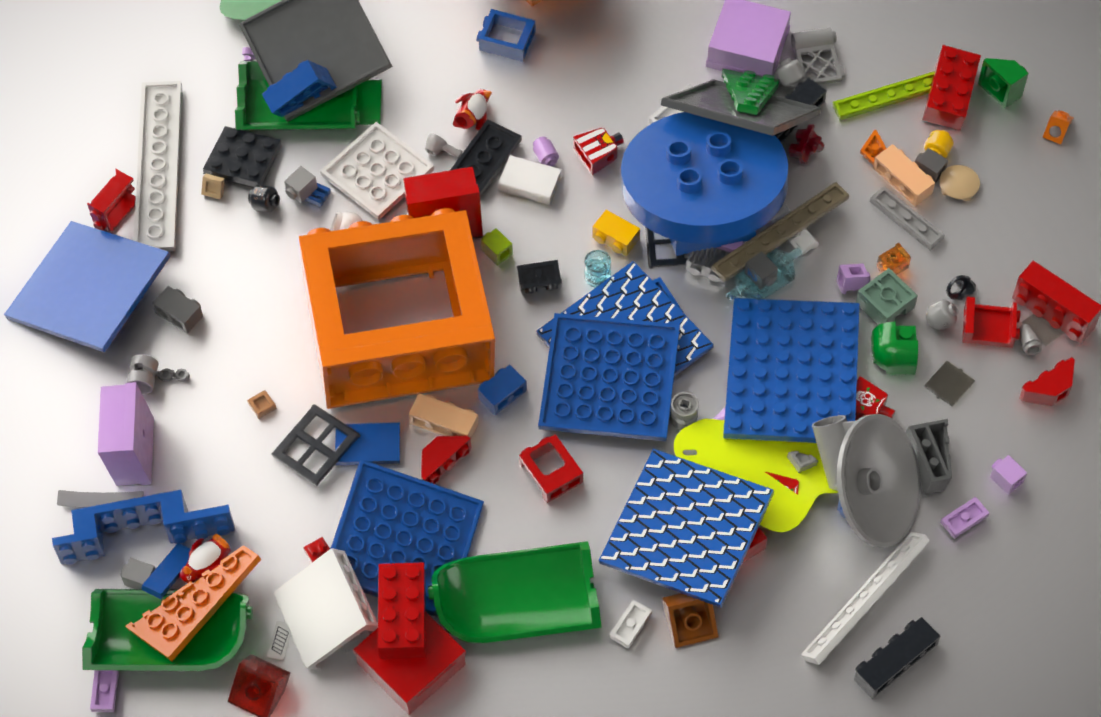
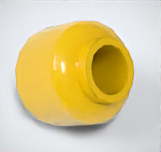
[924,130,954,158]

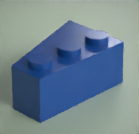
[262,60,337,117]

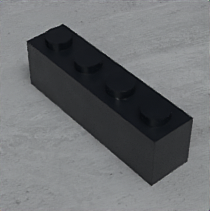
[775,77,827,143]
[854,617,941,699]

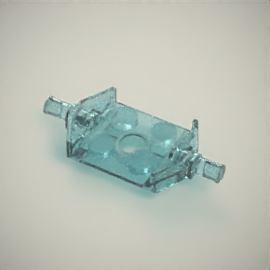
[726,247,803,301]

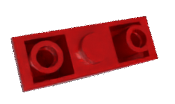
[1019,357,1075,406]
[421,436,472,484]

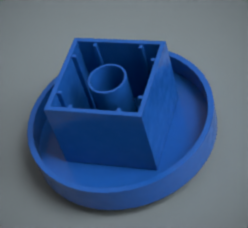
[621,112,788,256]

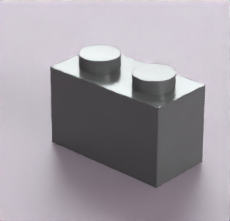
[152,285,203,334]

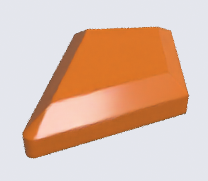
[860,130,887,166]

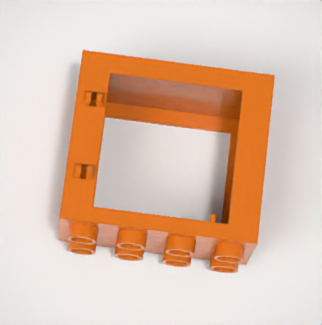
[299,208,495,409]

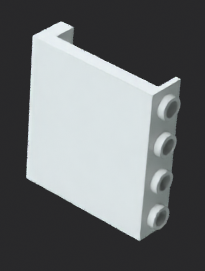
[273,548,378,670]

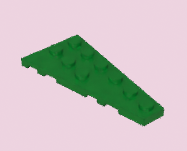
[721,68,780,115]

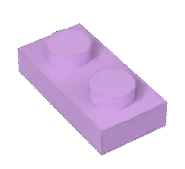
[940,497,989,539]
[90,670,119,712]

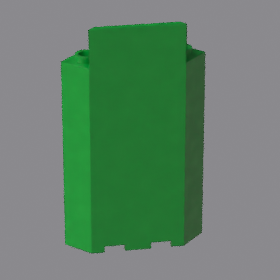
[235,61,382,130]

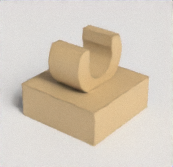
[201,174,225,199]

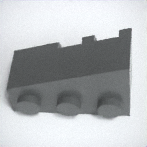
[906,419,952,495]

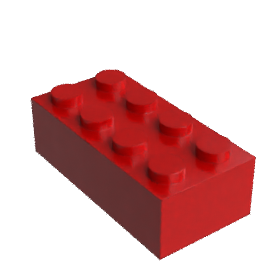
[922,45,981,131]
[1012,260,1101,344]
[378,563,426,659]

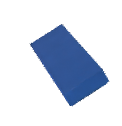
[142,543,191,599]

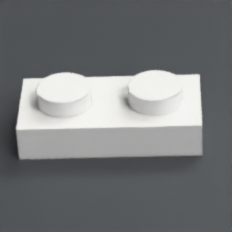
[609,600,652,649]

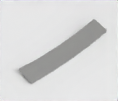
[57,490,144,508]

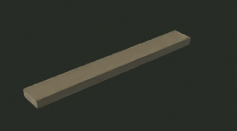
[711,182,849,283]

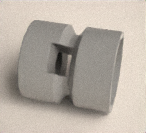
[126,355,159,394]
[670,392,699,430]

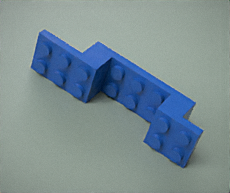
[52,489,235,565]

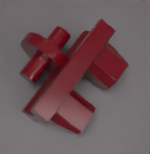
[788,124,824,165]

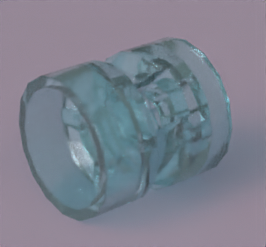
[584,250,611,287]

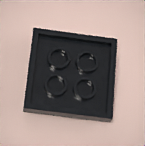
[203,126,281,187]

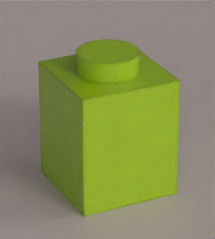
[481,228,513,266]

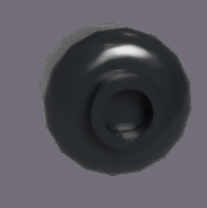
[248,185,280,212]

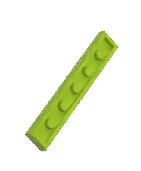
[832,71,935,120]

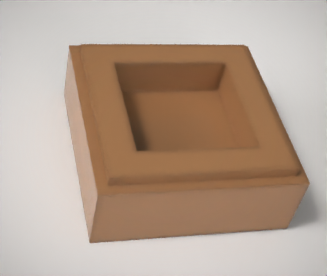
[247,390,277,419]

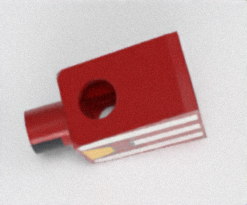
[573,128,624,175]

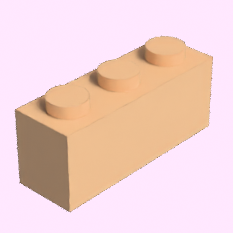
[873,144,935,207]
[409,393,479,439]

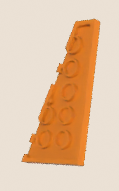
[125,545,262,661]

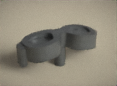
[157,368,190,381]

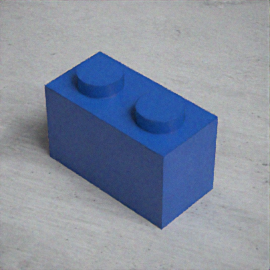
[478,364,527,416]

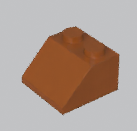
[662,593,719,648]

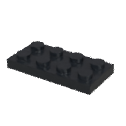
[450,119,522,197]

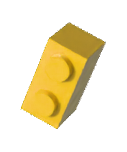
[592,210,640,257]

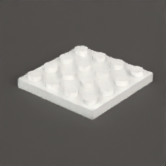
[320,122,434,220]

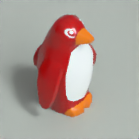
[453,89,492,131]
[179,534,231,583]

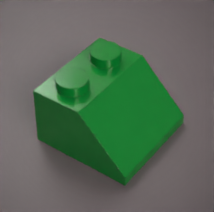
[978,58,1029,108]

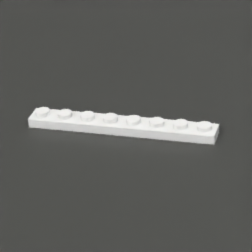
[801,532,929,665]

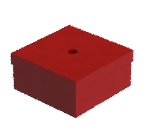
[403,167,483,238]
[353,612,466,715]

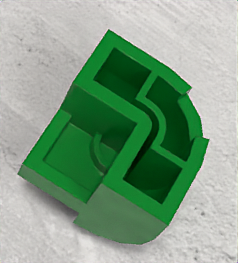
[871,321,918,375]

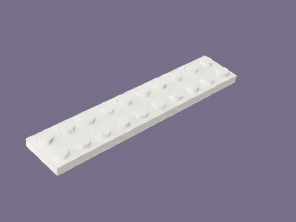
[134,81,182,252]

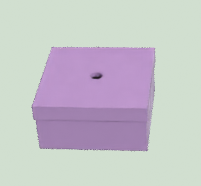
[706,0,791,76]
[97,382,154,486]

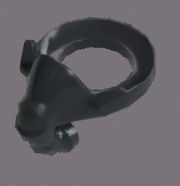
[946,275,976,300]

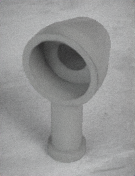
[425,133,463,159]

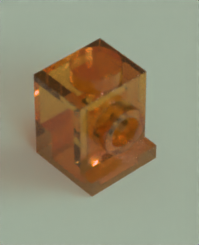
[877,242,911,275]

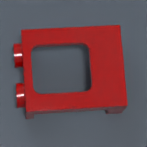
[519,434,583,503]

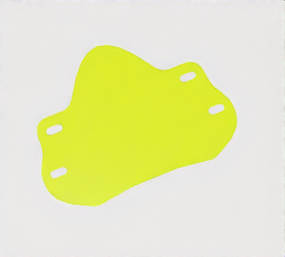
[674,419,838,533]

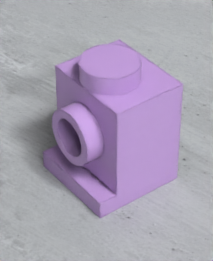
[836,263,871,294]

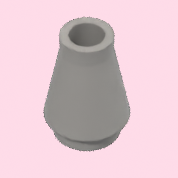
[1019,324,1042,356]

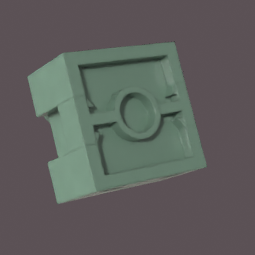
[856,268,918,325]

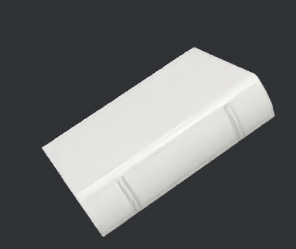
[498,155,561,205]

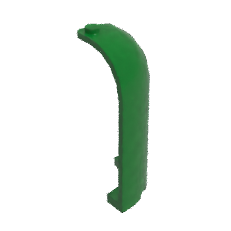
[428,541,602,643]
[82,589,253,671]

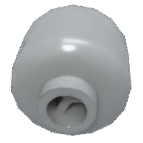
[776,58,805,89]
[926,300,959,330]

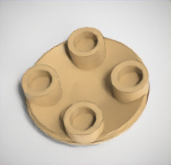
[939,165,980,201]

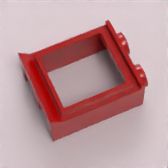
[87,168,136,233]

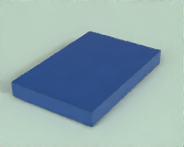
[335,422,400,466]

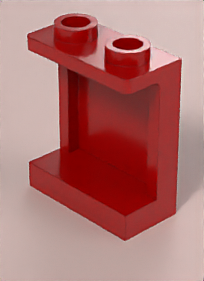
[962,297,1021,348]

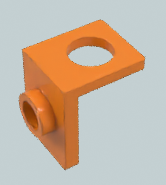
[1043,110,1074,144]

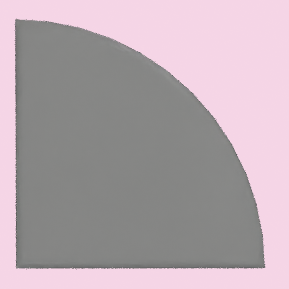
[787,451,818,473]

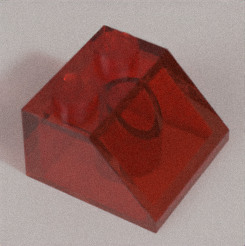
[227,654,291,717]

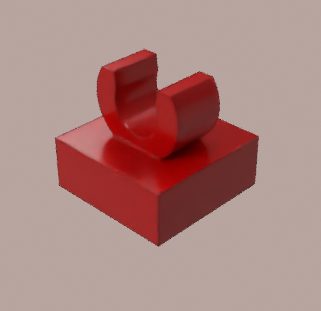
[303,537,330,563]

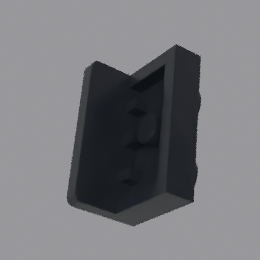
[517,260,562,294]

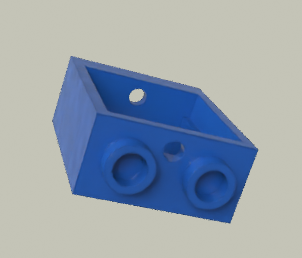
[476,9,536,62]

